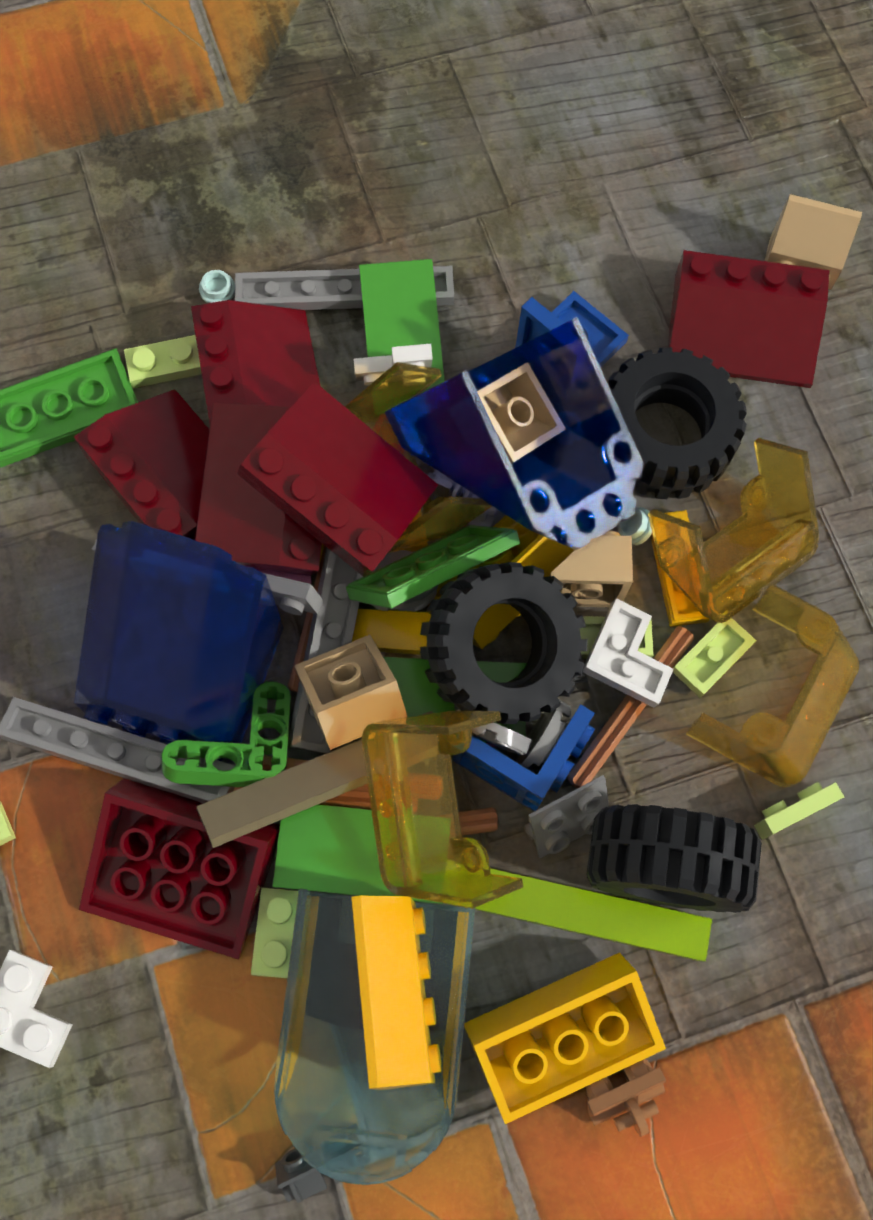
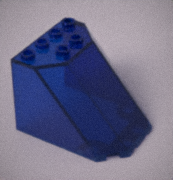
[385,317,644,550]
[74,521,284,761]

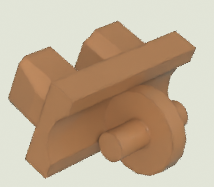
[585,1059,666,1137]

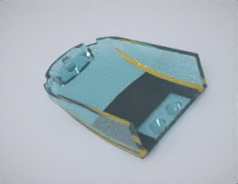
[274,889,475,1185]

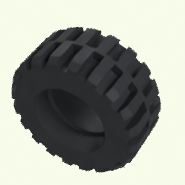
[594,347,747,500]
[420,562,588,724]
[587,804,762,913]

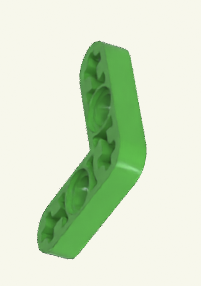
[162,681,291,787]

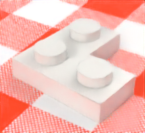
[354,344,433,386]
[583,598,673,708]
[0,950,73,1068]

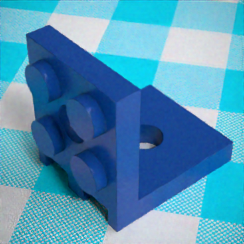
[514,291,629,399]
[452,704,595,812]

